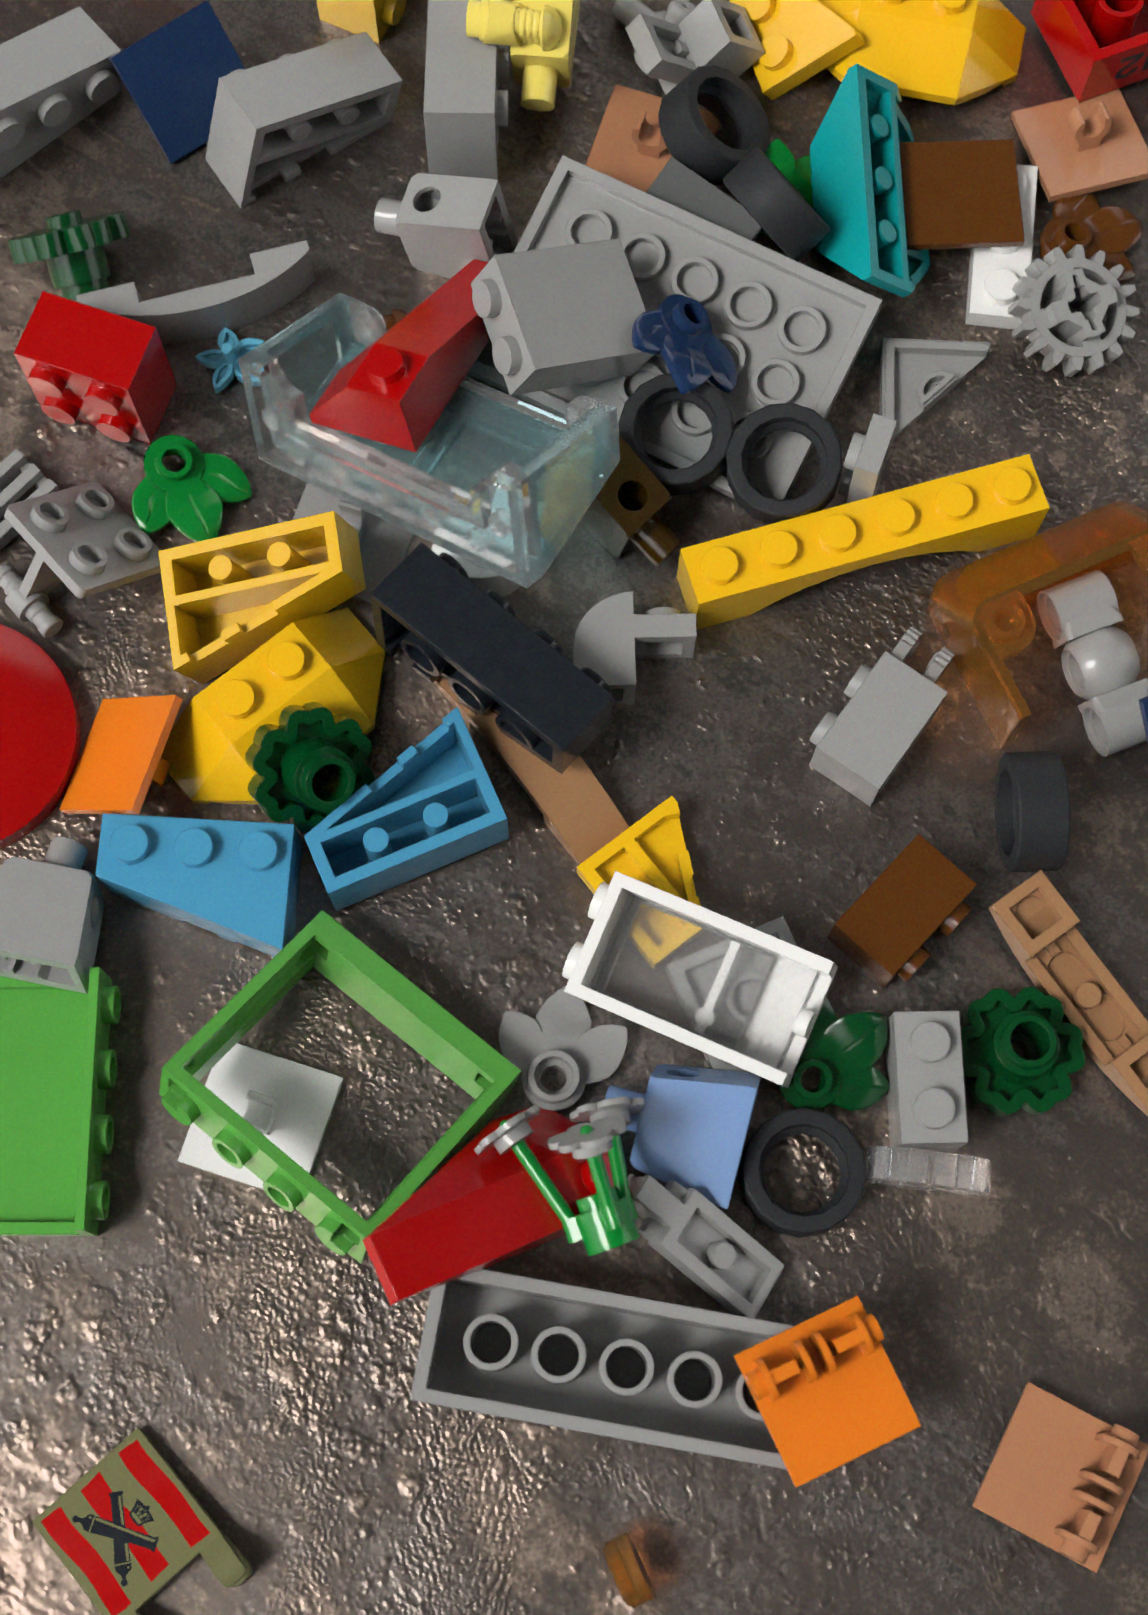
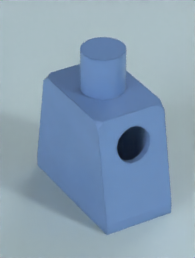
[605,1064,762,1209]

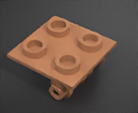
[972,1382,1148,1573]

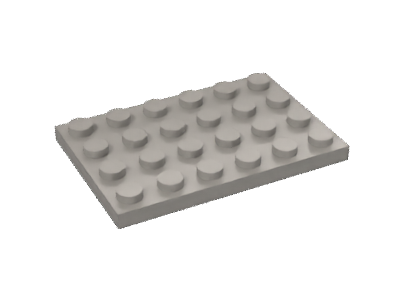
[467,155,883,500]

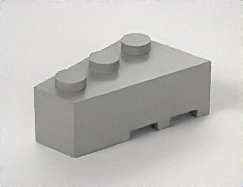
[205,31,403,209]

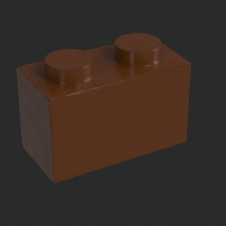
[827,834,977,989]

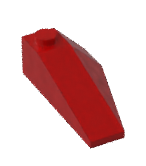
[309,259,490,452]

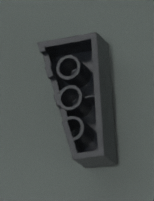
[370,542,614,774]

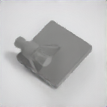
[0,481,161,638]

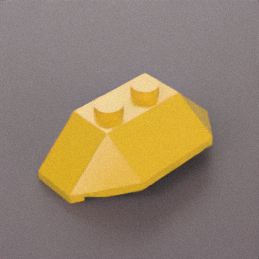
[818,0,1026,106]
[161,607,386,804]

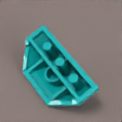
[810,64,930,298]

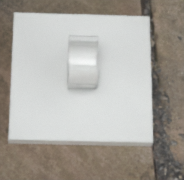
[177,1043,344,1190]

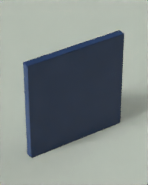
[109,0,245,163]

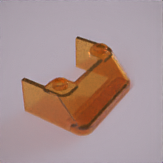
[928,502,1148,750]

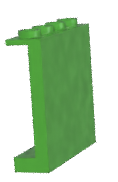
[0,967,121,1237]

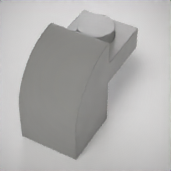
[626,0,765,95]
[573,591,697,705]

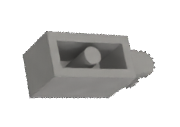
[809,625,955,807]

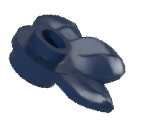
[632,294,737,395]

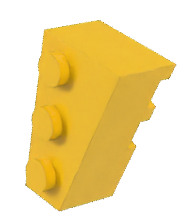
[158,511,366,685]

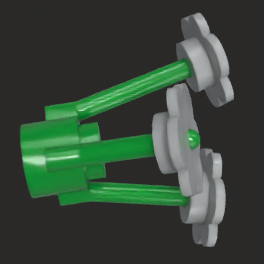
[474,1097,645,1256]

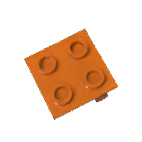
[734,1296,922,1488]

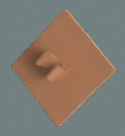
[585,84,720,193]
[1011,88,1148,202]

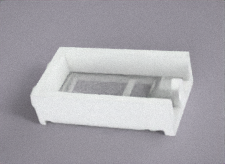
[562,871,838,1088]

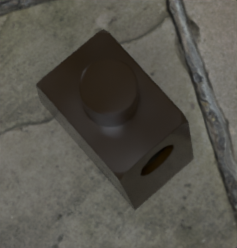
[549,421,683,568]

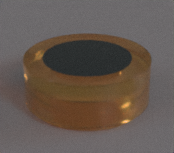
[603,1532,656,1609]

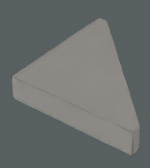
[879,338,991,442]

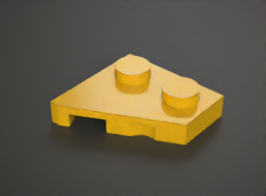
[729,0,865,101]
[577,796,704,970]

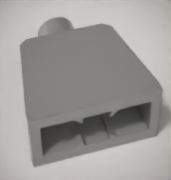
[374,173,518,279]
[0,837,104,994]

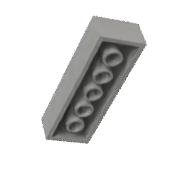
[410,1269,822,1476]

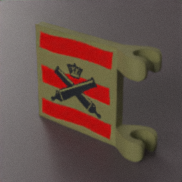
[32,1428,253,1615]

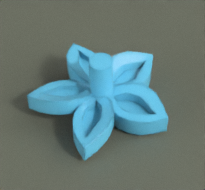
[195,327,266,393]

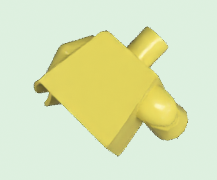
[466,0,580,111]

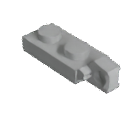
[628,1174,785,1319]

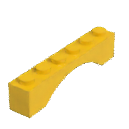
[677,454,1050,630]

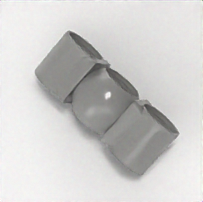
[1037,570,1148,757]

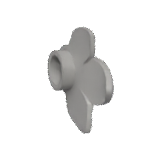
[499,986,628,1112]

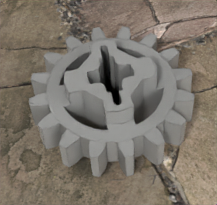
[1008,244,1140,377]

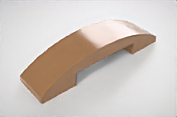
[434,676,629,865]
[988,870,1148,1116]

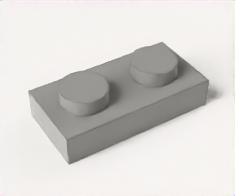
[837,413,897,503]

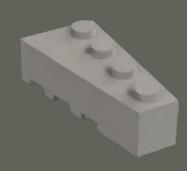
[423,0,511,180]
[0,6,122,179]

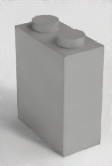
[470,238,654,396]

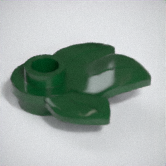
[777,997,890,1111]

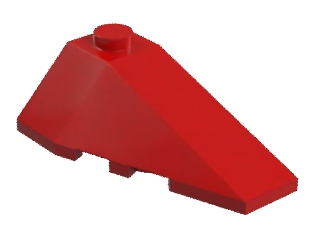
[362,1107,614,1305]

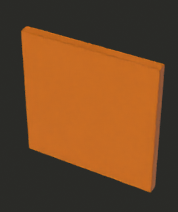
[59,695,183,814]

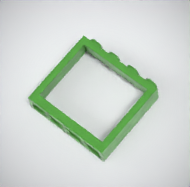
[159,910,521,1264]

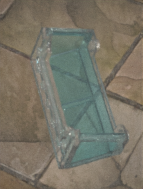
[238,292,620,589]

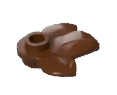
[1040,192,1143,283]

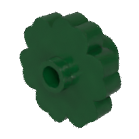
[7,210,131,301]
[245,702,374,833]
[961,986,1085,1118]

